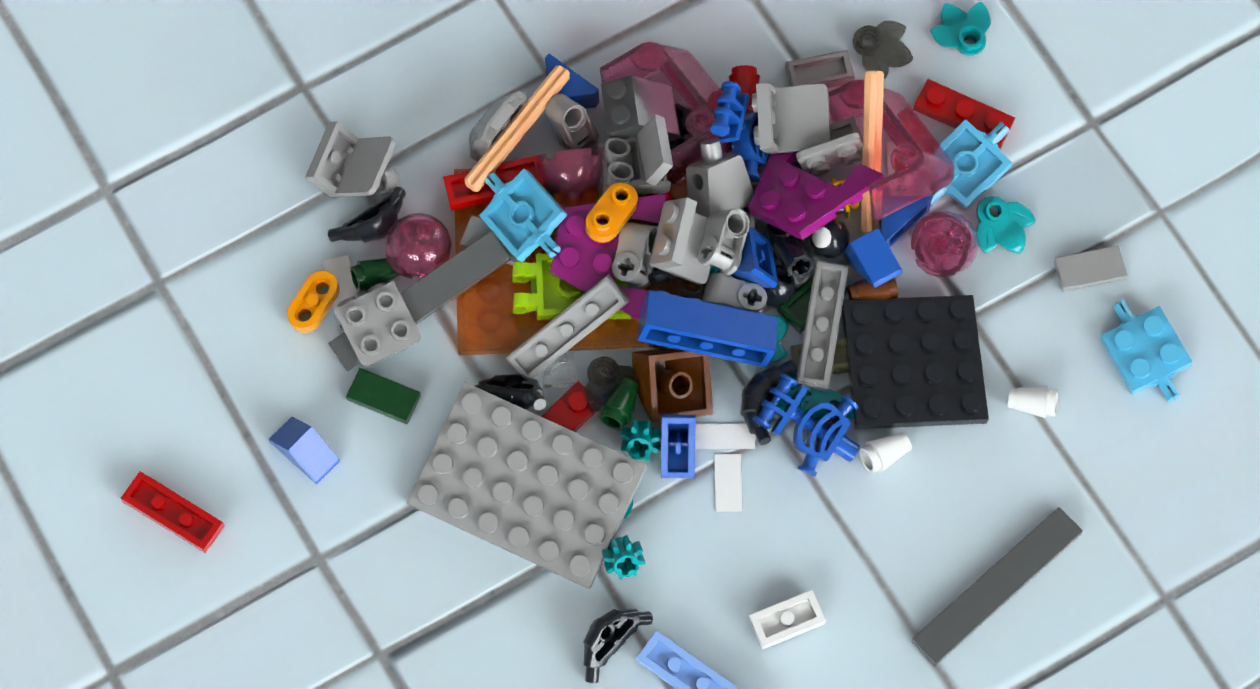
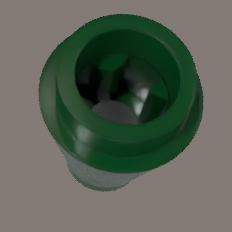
[350,256,401,292]
[599,378,639,430]

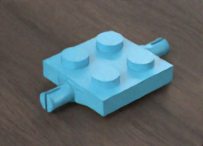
[920,120,1012,210]
[479,169,568,262]
[1100,300,1192,402]

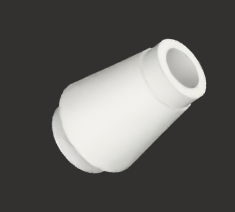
[1008,385,1058,419]
[859,432,911,473]

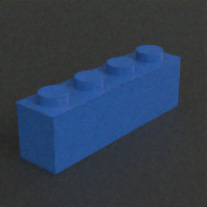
[637,290,778,368]

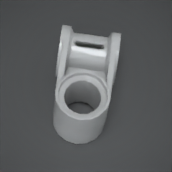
[545,94,599,158]
[697,208,750,276]
[612,223,658,289]
[701,273,767,312]

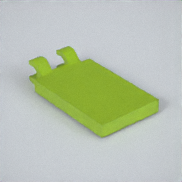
[512,253,632,320]

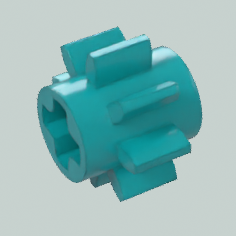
[621,419,661,461]
[602,535,646,580]

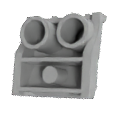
[469,90,526,162]
[595,137,671,198]

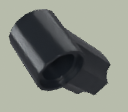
[767,224,815,280]

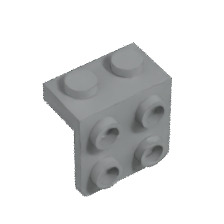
[752,83,831,154]
[796,116,863,176]
[305,121,396,197]
[649,197,711,285]
[334,281,421,367]

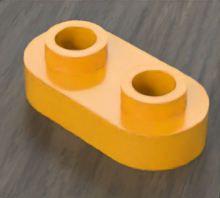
[585,182,638,243]
[287,270,340,333]

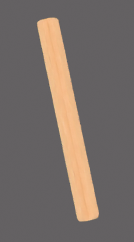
[464,65,570,192]
[860,71,884,233]

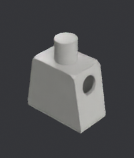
[686,138,754,218]

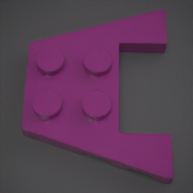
[748,151,886,240]
[550,194,666,322]

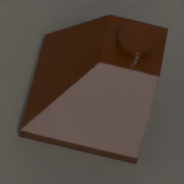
[631,348,713,423]

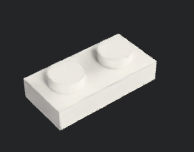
[749,590,826,649]

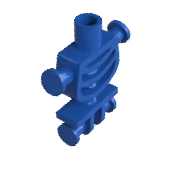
[710,81,770,182]
[752,373,860,476]

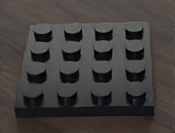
[842,295,989,429]

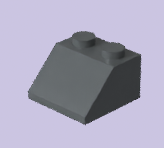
[601,75,681,142]

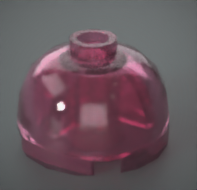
[537,148,602,200]
[911,211,979,278]
[385,213,452,279]

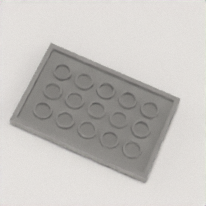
[406,382,648,589]

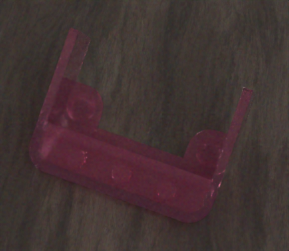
[599,42,732,185]
[829,80,954,222]

